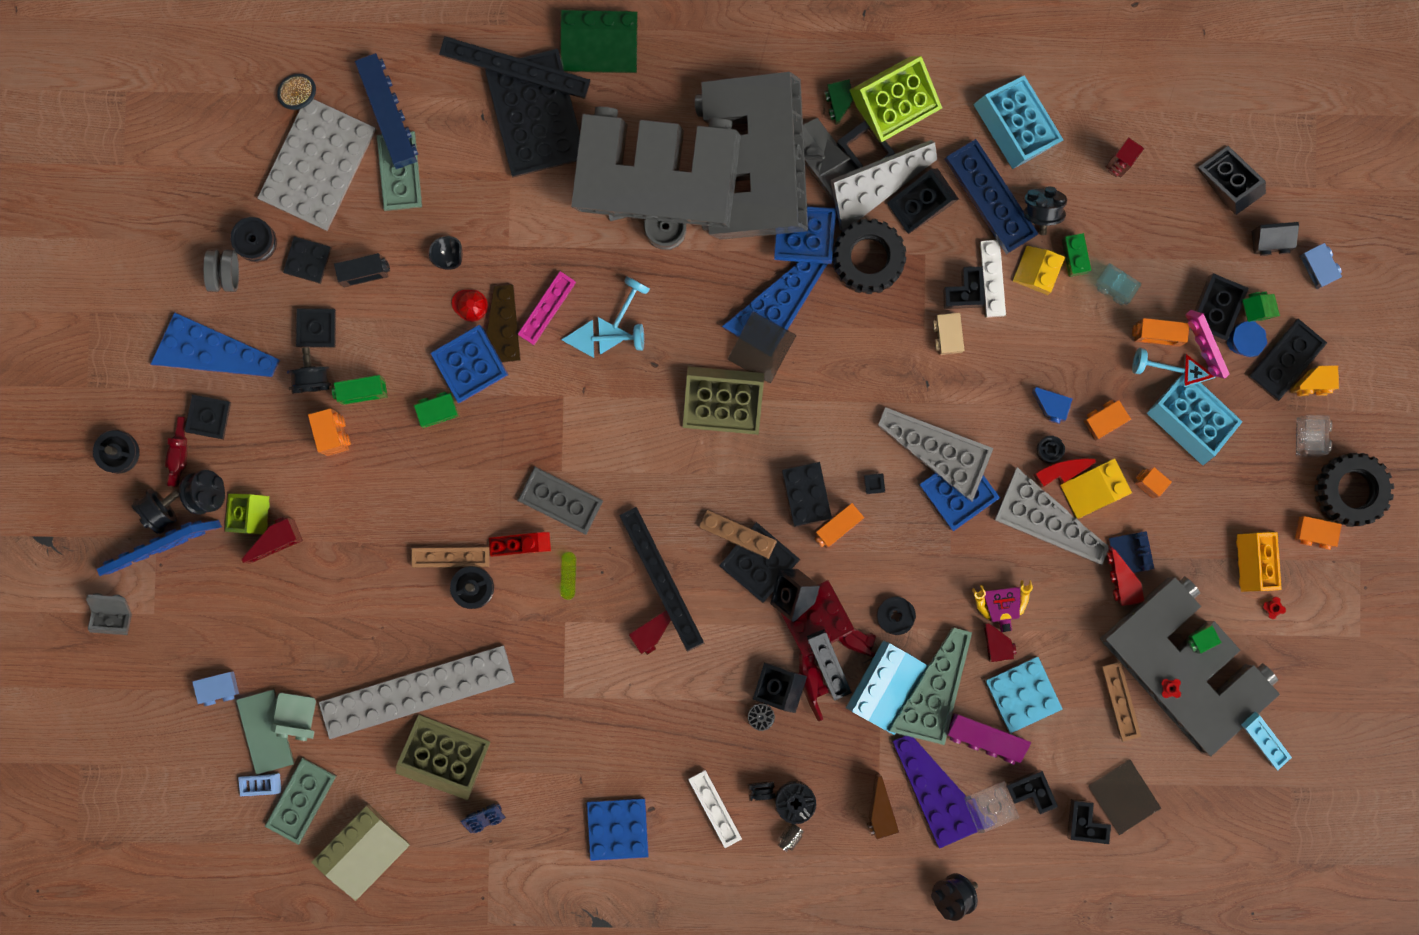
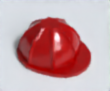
[452,290,488,322]

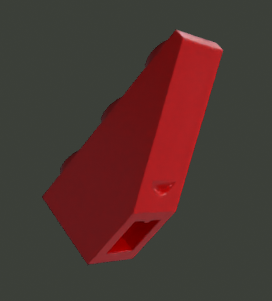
[489,532,551,557]
[1107,546,1144,606]

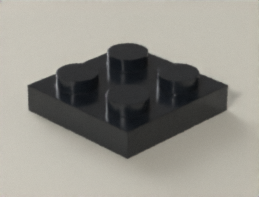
[283,237,332,284]
[296,309,336,348]
[185,395,231,440]

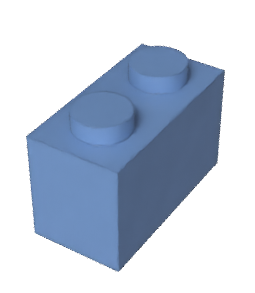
[1300,243,1342,289]
[193,671,239,707]

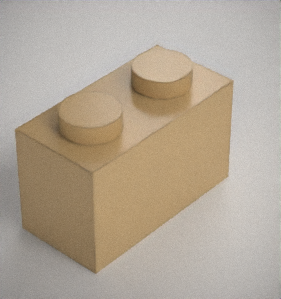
[933,313,965,355]

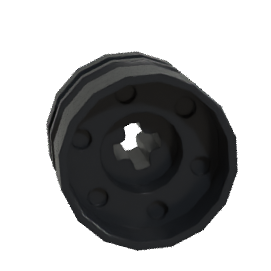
[775,781,817,824]

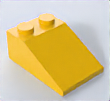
[1060,459,1132,519]

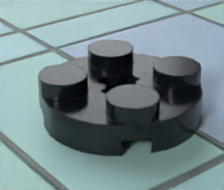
[877,597,916,635]

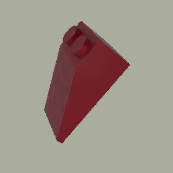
[241,517,303,564]

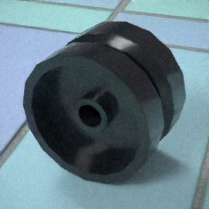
[230,217,277,263]

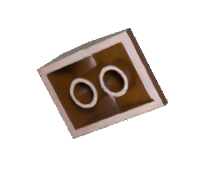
[867,773,899,839]

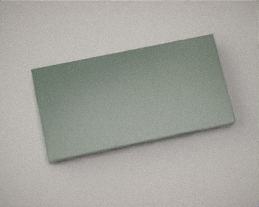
[377,131,422,211]
[236,689,295,775]
[265,758,337,845]

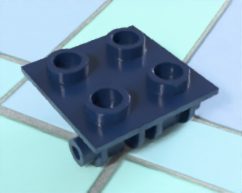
[1109,531,1154,573]
[460,803,506,833]

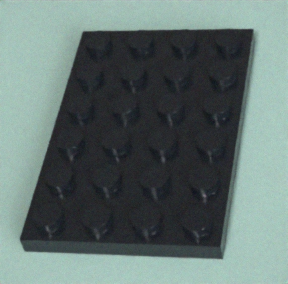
[485,49,580,178]

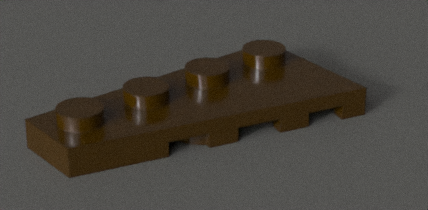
[487,285,521,363]

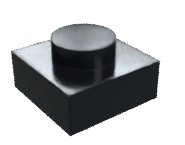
[864,473,885,495]

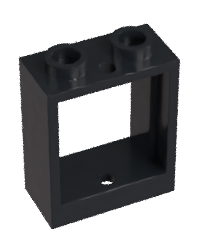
[837,120,895,170]
[334,253,390,288]

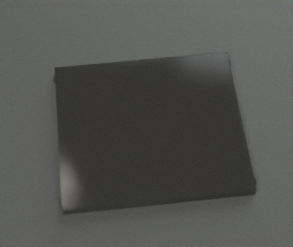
[727,311,797,384]
[1088,759,1161,835]

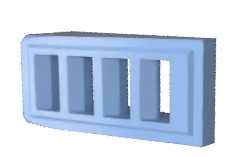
[238,773,281,796]

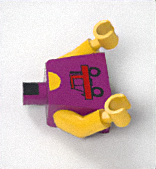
[972,580,1033,632]

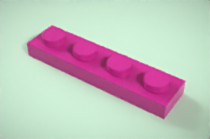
[518,271,576,345]
[1185,310,1230,379]

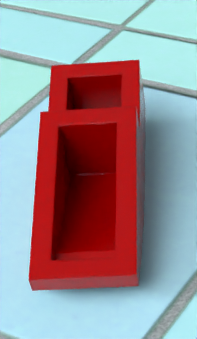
[1033,459,1096,487]

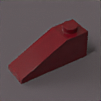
[629,611,671,655]

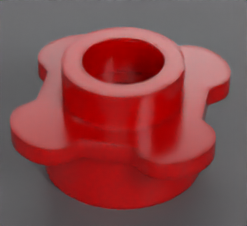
[1263,597,1286,619]
[1161,679,1181,698]

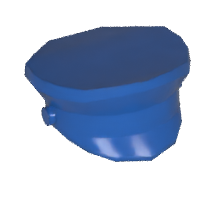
[1227,321,1267,357]

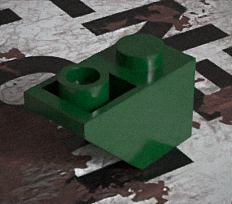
[824,79,853,125]

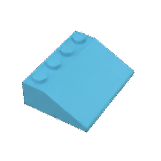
[973,75,1064,169]
[1147,373,1243,465]
[846,640,928,735]

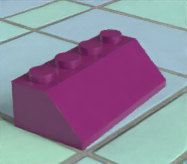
[947,713,1031,764]

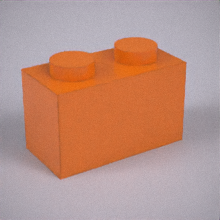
[1084,399,1131,441]
[1135,467,1172,498]
[1295,516,1342,550]

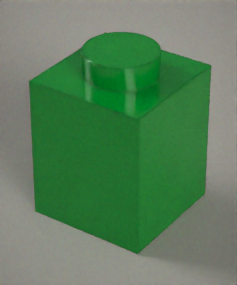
[1188,625,1222,654]

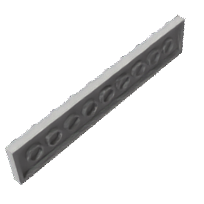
[319,646,515,739]

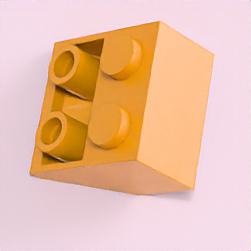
[1290,366,1339,396]

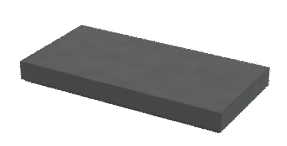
[518,467,603,535]

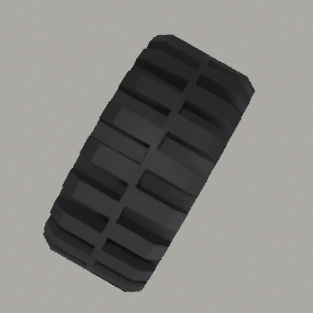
[832,219,906,294]
[1314,453,1394,527]

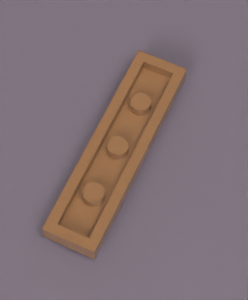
[699,510,777,559]
[412,547,490,568]
[1101,662,1141,742]

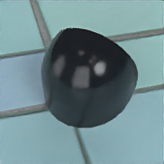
[429,236,463,270]

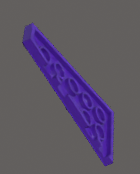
[892,735,992,849]

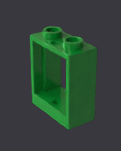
[332,375,388,405]

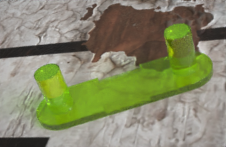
[561,552,576,600]

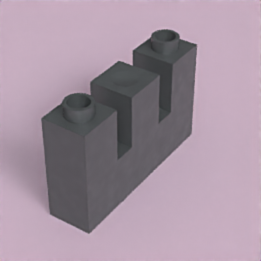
[695,72,808,240]
[571,107,741,228]
[1100,576,1280,757]

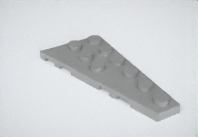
[831,140,937,231]
[878,407,993,502]
[995,467,1109,565]

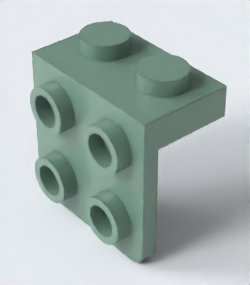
[271,693,316,741]

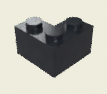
[943,266,985,309]
[1004,769,1058,815]
[1067,799,1111,844]

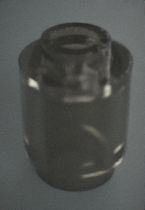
[777,824,804,852]

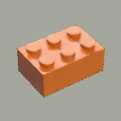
[308,409,351,456]

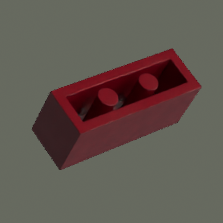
[1105,137,1144,178]

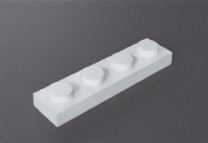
[980,240,1006,318]
[688,770,742,848]

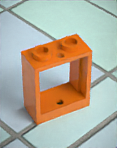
[1132,318,1189,347]
[814,503,864,548]

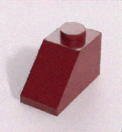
[983,623,1017,662]

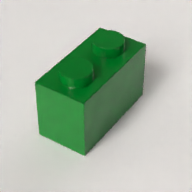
[1062,233,1092,277]
[1243,291,1280,322]
[414,392,460,429]

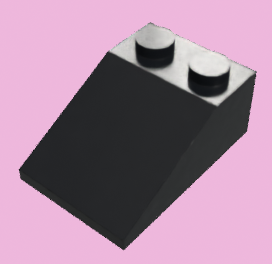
[1198,146,1266,215]
[887,168,959,234]

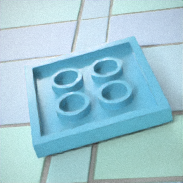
[985,657,1063,734]

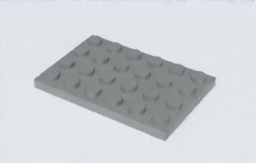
[258,96,376,231]

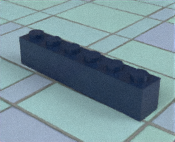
[355,53,419,169]

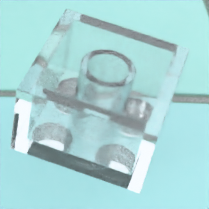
[1296,415,1332,457]
[964,781,1020,833]

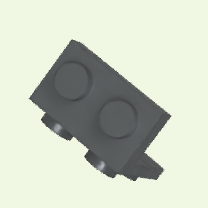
[86,593,132,635]

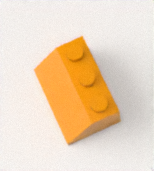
[1236,532,1282,592]

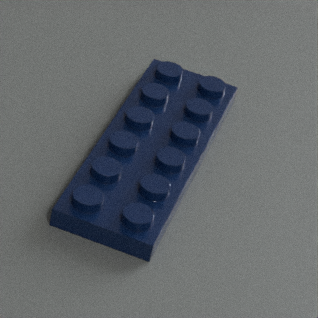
[944,139,1038,255]

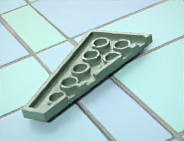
[888,628,972,745]

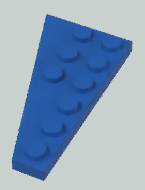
[722,262,828,357]
[150,313,280,377]
[97,520,222,576]

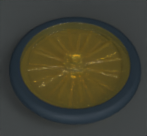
[277,74,316,110]

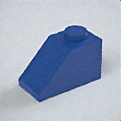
[1032,387,1072,424]

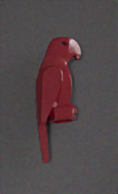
[165,416,187,487]
[838,629,876,658]
[799,652,829,721]

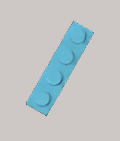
[1241,712,1292,770]

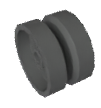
[645,219,687,250]
[204,250,239,292]

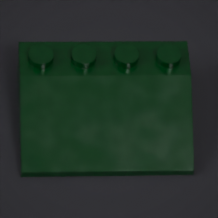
[561,10,638,73]

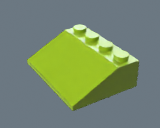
[850,56,942,142]

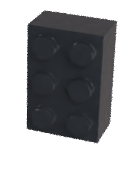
[1189,273,1249,343]
[782,462,832,527]

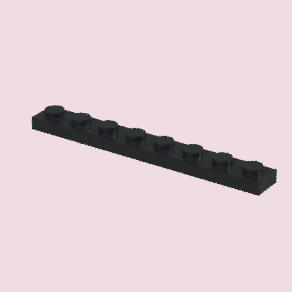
[439,36,591,99]
[619,507,705,652]

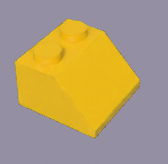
[1013,246,1065,295]

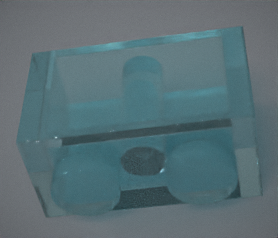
[1094,263,1141,305]

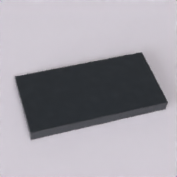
[1248,319,1327,401]

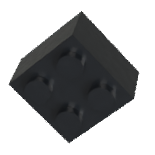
[753,662,807,713]

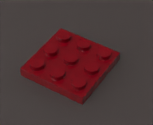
[781,580,856,658]

